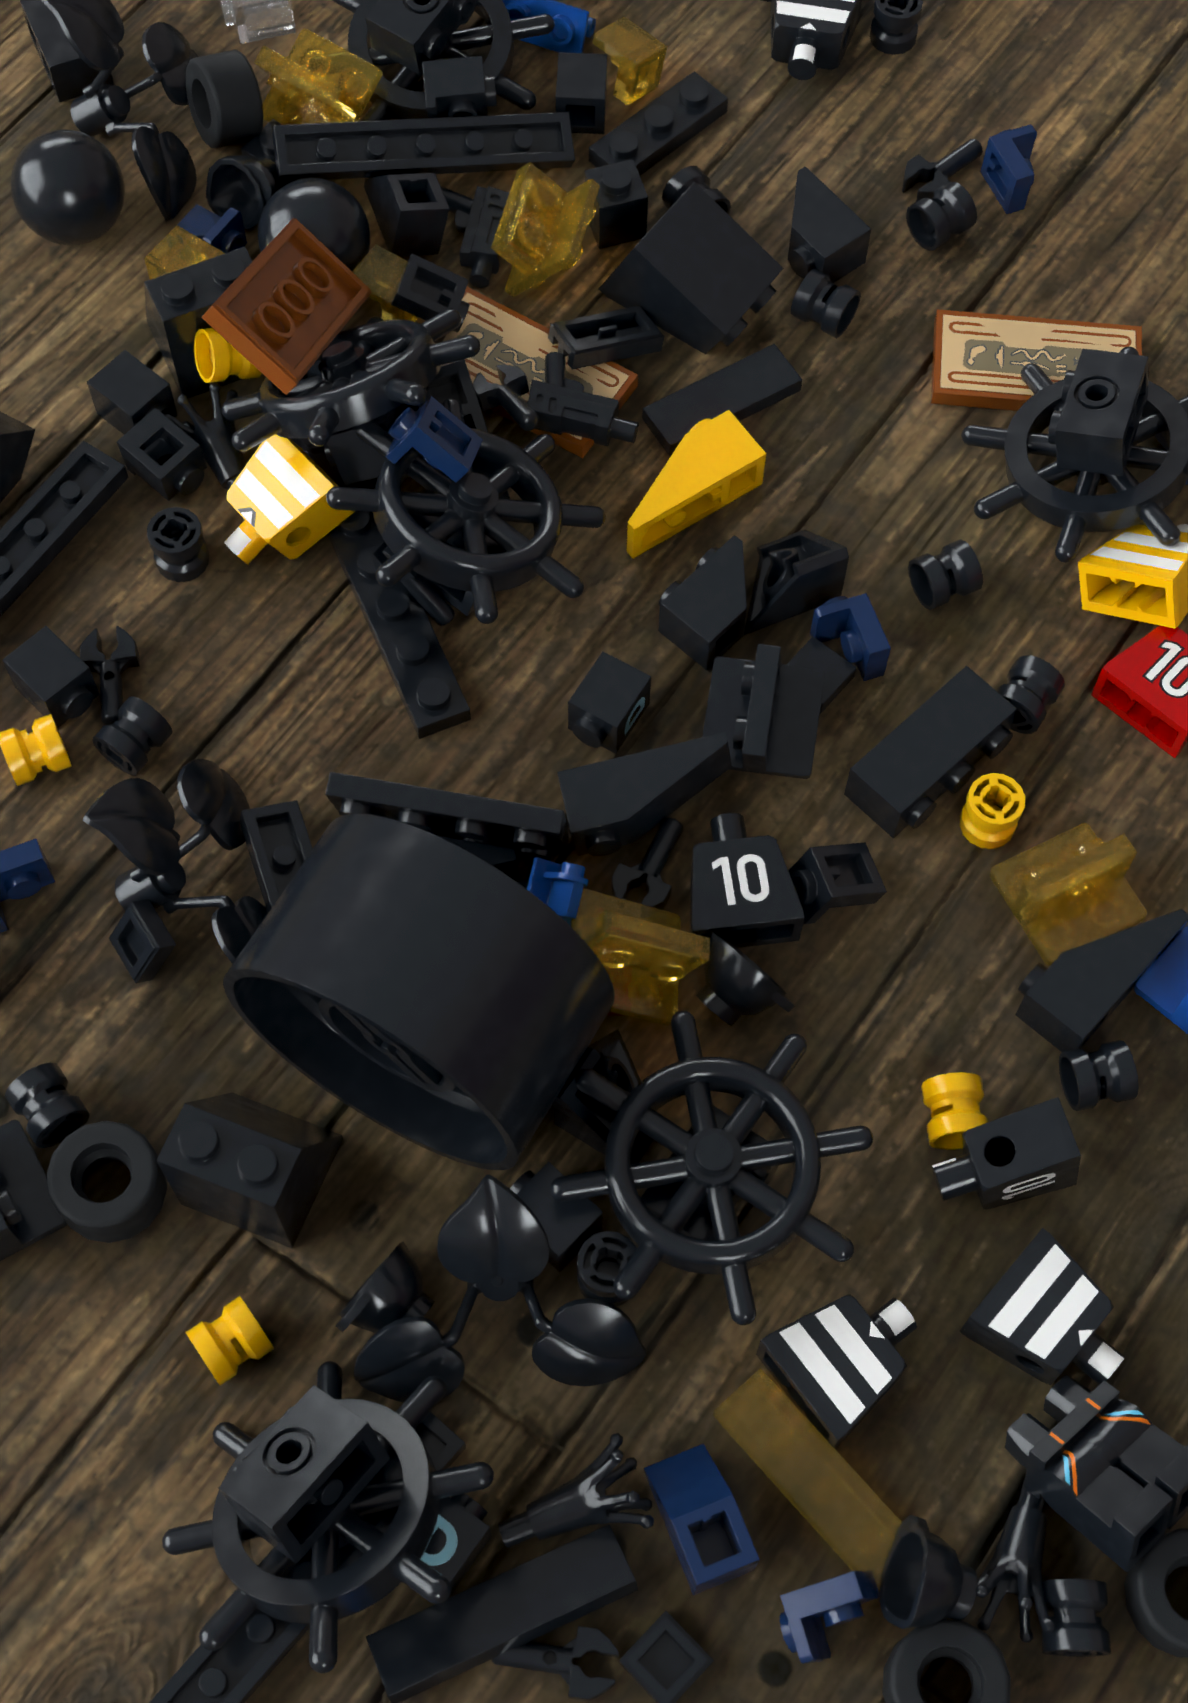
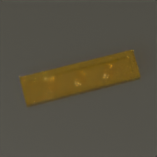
[713,1368,902,1600]

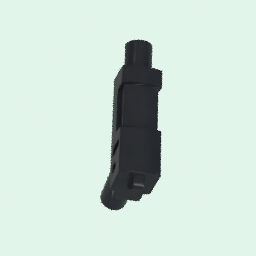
[441,186,515,288]
[527,352,639,446]

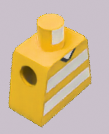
[224,435,355,564]
[1078,524,1188,629]

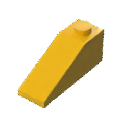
[627,410,766,559]

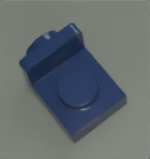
[980,124,1037,214]
[166,204,247,264]
[385,396,483,483]
[810,593,891,681]
[0,839,55,933]
[780,1571,880,1664]

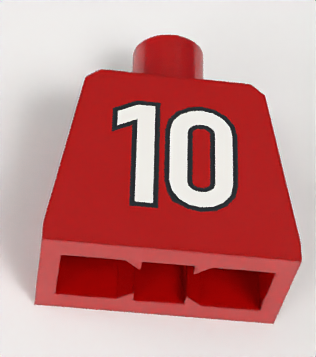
[1091,626,1188,758]

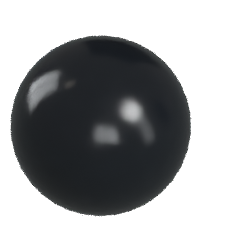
[11,129,125,246]
[258,178,371,276]

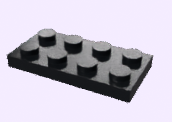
[325,772,570,860]

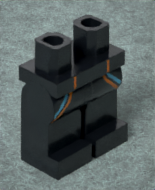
[1005,1375,1188,1572]

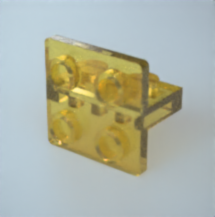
[254,28,383,125]
[491,162,600,297]
[989,823,1147,966]
[571,888,710,1025]

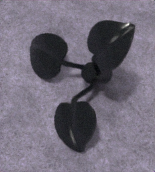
[41,0,198,221]
[83,759,268,964]
[354,1174,646,1403]

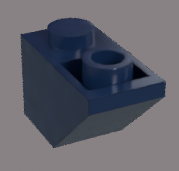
[643,1444,760,1596]

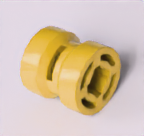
[194,328,262,383]
[0,714,72,786]
[959,773,1025,849]
[921,1072,988,1150]
[185,1296,274,1386]

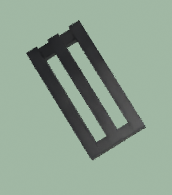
[548,306,664,370]

